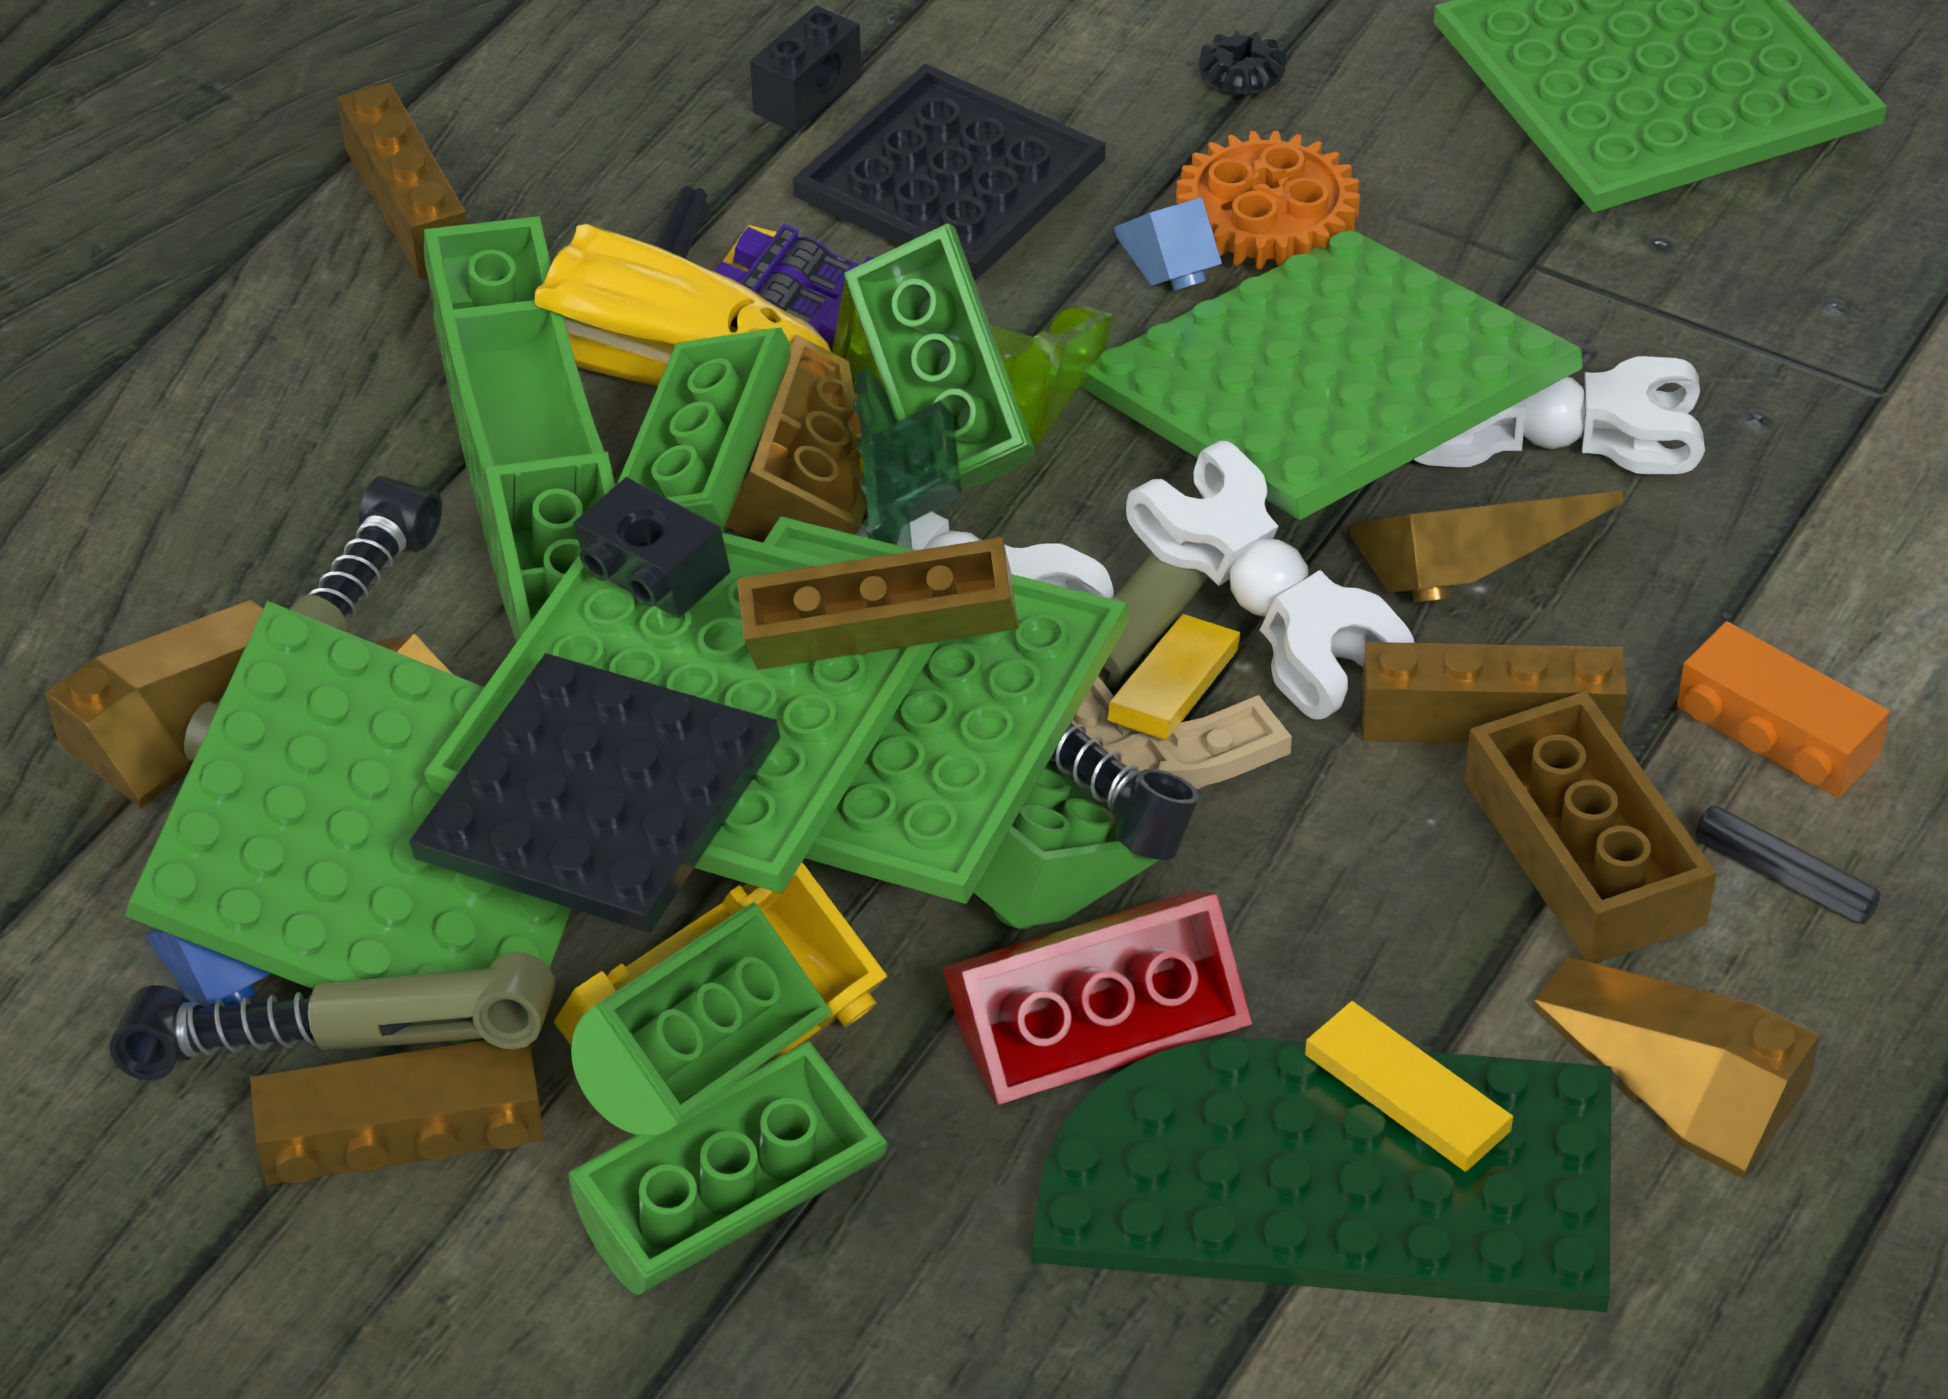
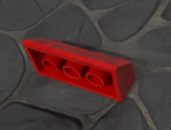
[942,890,1252,1105]

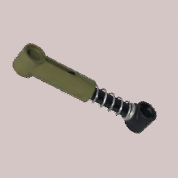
[184,476,442,762]
[1049,723,1200,860]
[109,952,555,1081]

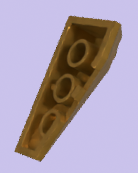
[1349,491,1624,603]
[45,600,263,808]

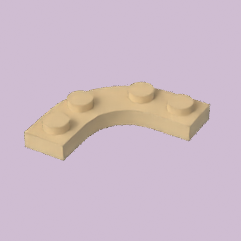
[1071,676,1292,789]

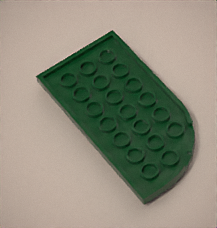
[1032,1037,1612,1312]

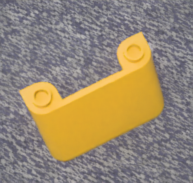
[554,863,887,1070]

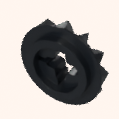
[1198,30,1285,94]

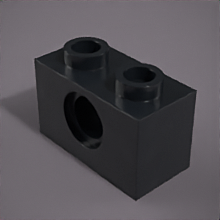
[750,5,862,132]
[573,477,731,619]

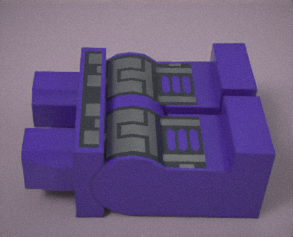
[714,223,874,358]

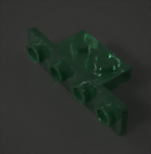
[853,368,962,549]

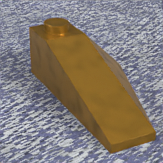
[726,334,871,543]
[1533,957,1820,1179]

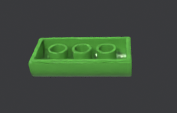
[844,223,1035,495]
[617,327,791,532]
[571,901,833,1136]
[569,1041,887,1295]

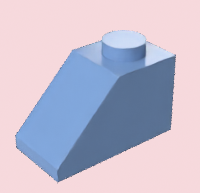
[1114,197,1222,291]

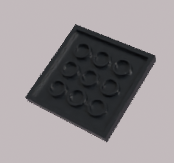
[793,63,1106,280]
[409,653,780,933]

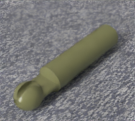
[1098,498,1267,691]

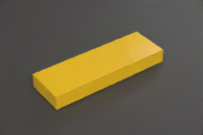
[1107,614,1240,740]
[1305,1001,1513,1172]

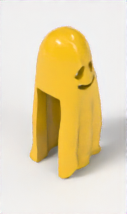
[535,223,831,386]

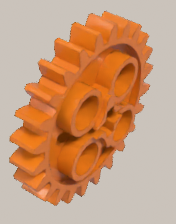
[1176,131,1360,269]

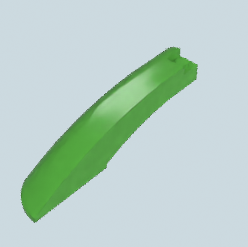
[424,216,616,643]

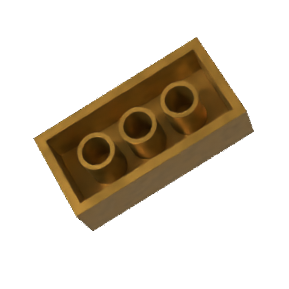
[1464,691,1717,964]

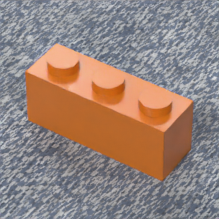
[1676,621,1890,798]

